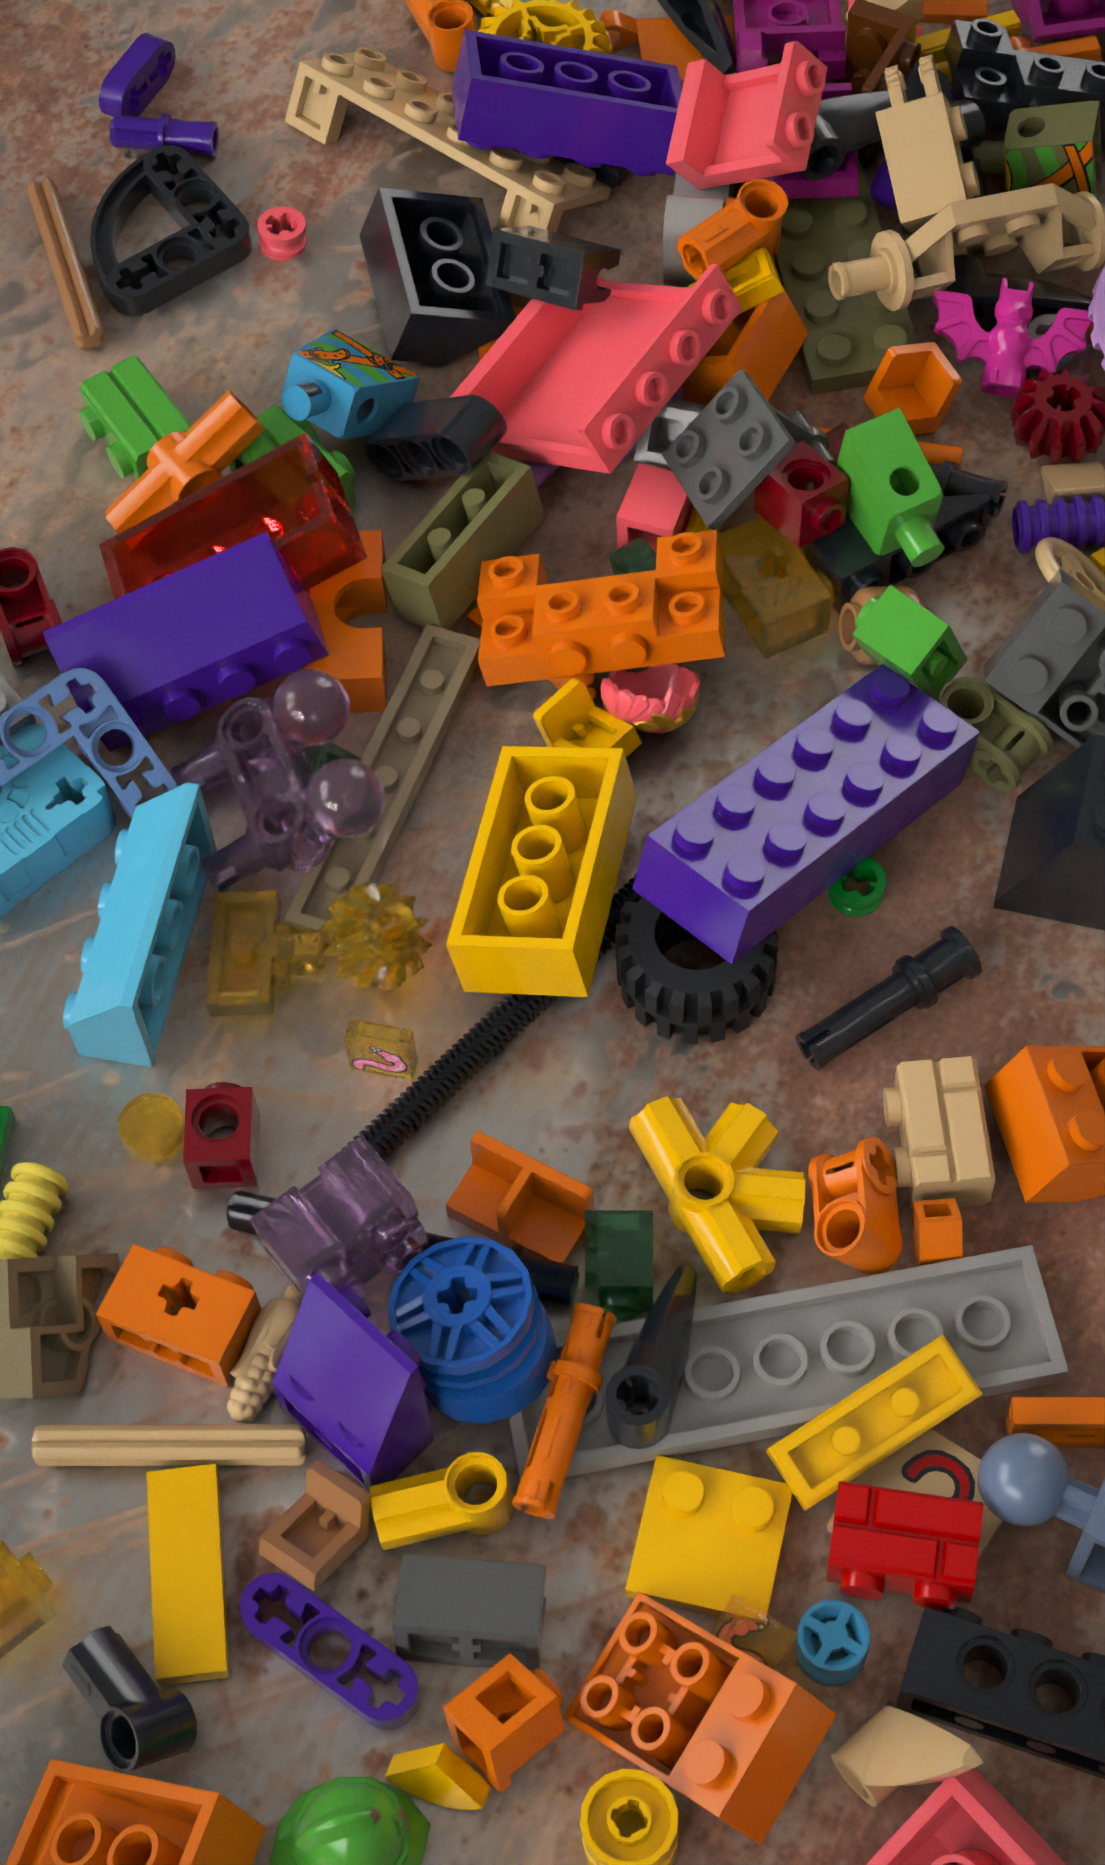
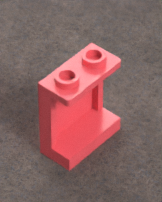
[666,41,828,190]

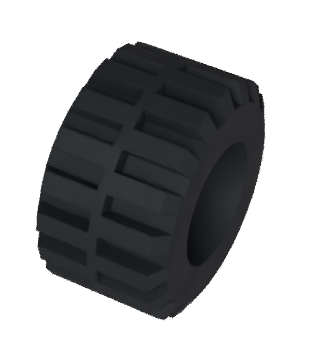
[615,891,779,1044]

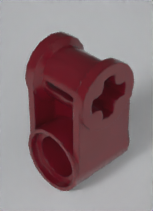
[0,547,62,667]

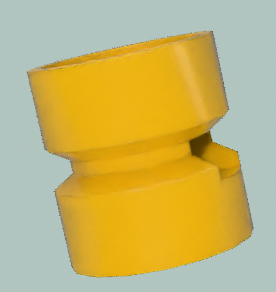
[580,1769,679,1865]

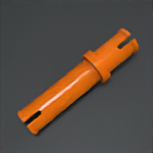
[512,1303,617,1519]

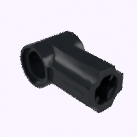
[62,1626,197,1773]

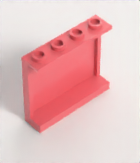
[449,263,742,474]

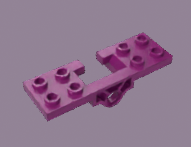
[732,0,859,199]

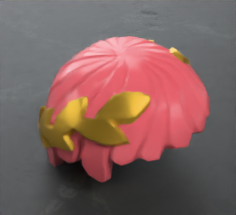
[600,663,701,734]

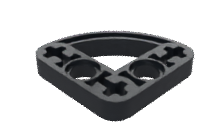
[90,145,252,316]

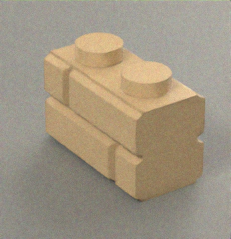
[883,1056,995,1208]

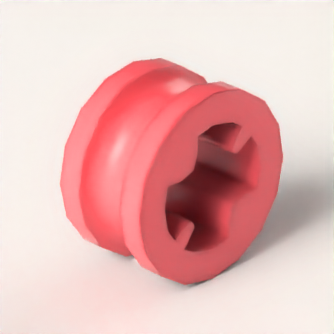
[257,206,307,261]

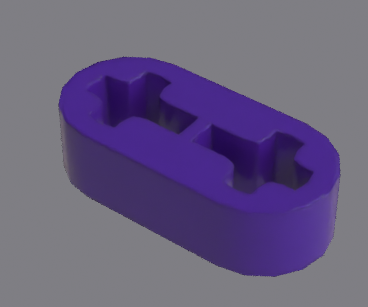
[99,33,176,117]

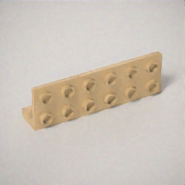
[284,47,612,232]

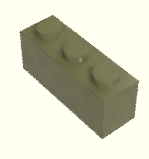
[381,452,545,630]

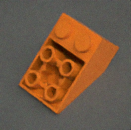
[984,1045,1105,1203]
[562,1592,837,1846]

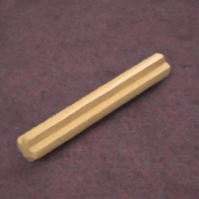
[31,1424,307,1466]

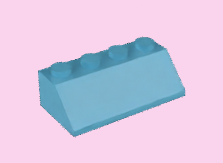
[63,783,217,1067]

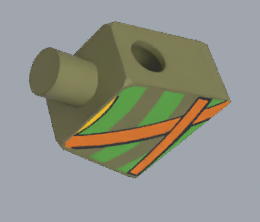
[973,101,1102,201]

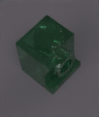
[585,1210,654,1320]

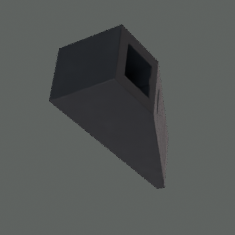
[799,493,990,615]

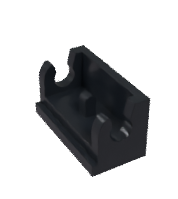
[486,226,621,310]

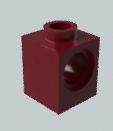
[753,440,849,548]
[183,1082,260,1189]

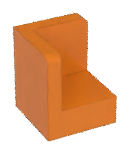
[863,342,962,435]

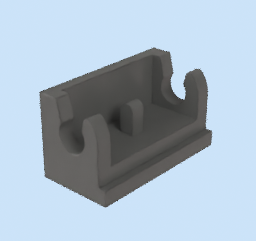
[392,1554,546,1671]

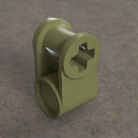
[938,677,1053,793]

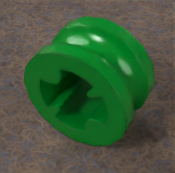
[828,857,887,917]

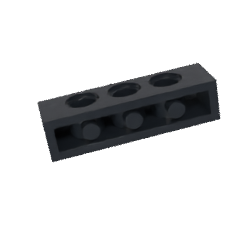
[896,1606,1105,1779]

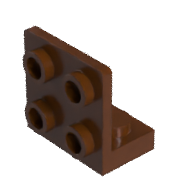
[844,0,921,169]

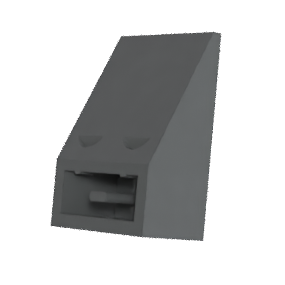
[984,568,1105,748]

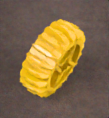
[478,0,613,55]

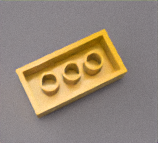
[446,746,637,997]

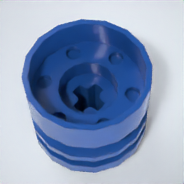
[387,1236,558,1424]

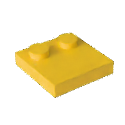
[625,1455,793,1624]

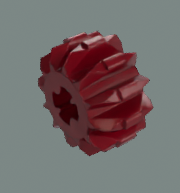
[1010,366,1105,465]

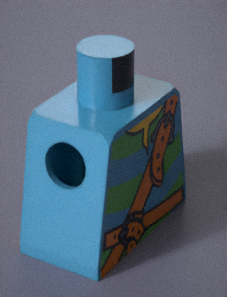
[280,329,420,439]

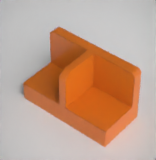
[445,1131,595,1264]

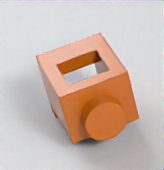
[443,1653,565,1793]

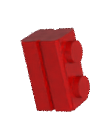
[826,1481,984,1611]

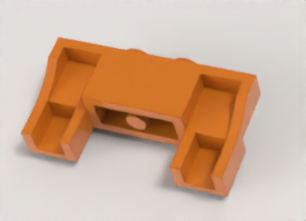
[477,530,726,687]

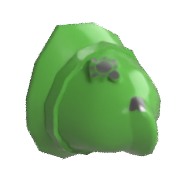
[270,1777,431,1865]

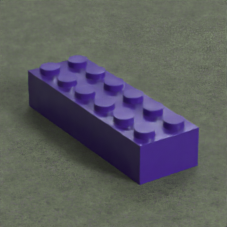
[632,664,980,964]

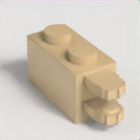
[875,54,981,232]

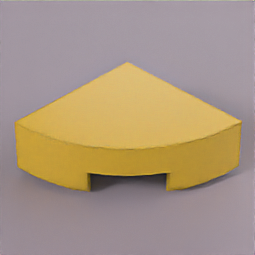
[385,1743,491,1810]

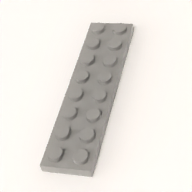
[508,1245,1069,1481]

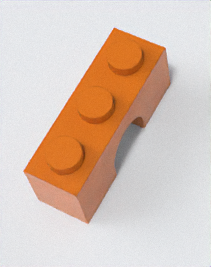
[298,530,387,715]

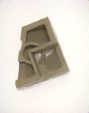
[0,1253,119,1399]

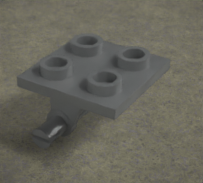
[662,368,837,530]

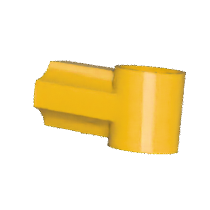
[369,1452,514,1550]

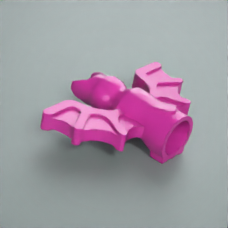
[933,278,1094,398]

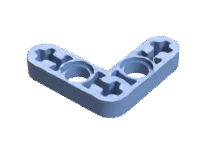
[0,668,178,819]

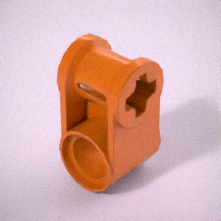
[808,1136,903,1276]

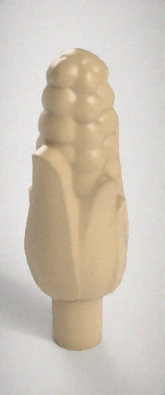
[227,1271,312,1423]

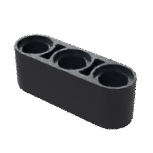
[364,395,507,481]

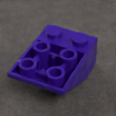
[272,1272,435,1493]

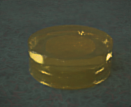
[118,1093,185,1162]

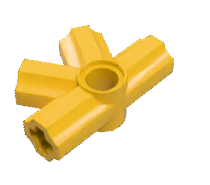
[629,1096,806,1294]

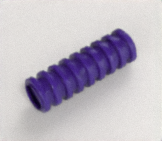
[1012,494,1105,554]

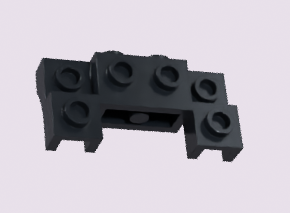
[945,19,1105,146]

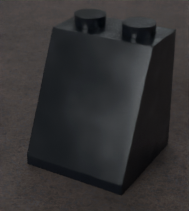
[993,734,1105,930]

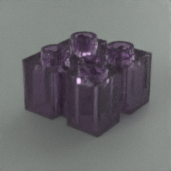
[250,1135,429,1301]

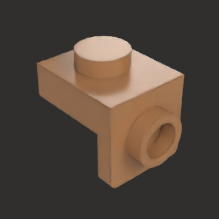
[259,1460,371,1591]

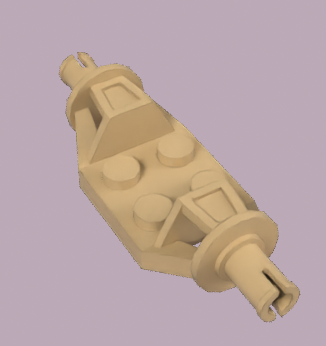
[828,183,1105,311]

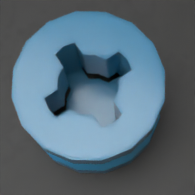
[795,1599,870,1687]

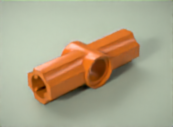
[105,390,265,551]

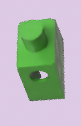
[836,408,945,567]

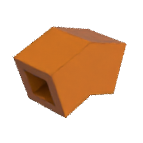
[912,1198,963,1267]

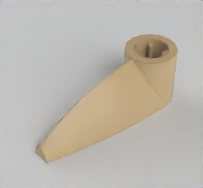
[831,1706,984,1807]

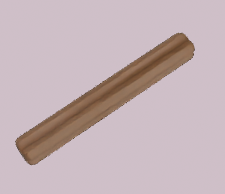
[27,177,106,351]

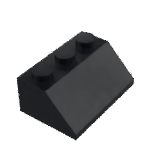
[359,187,516,364]

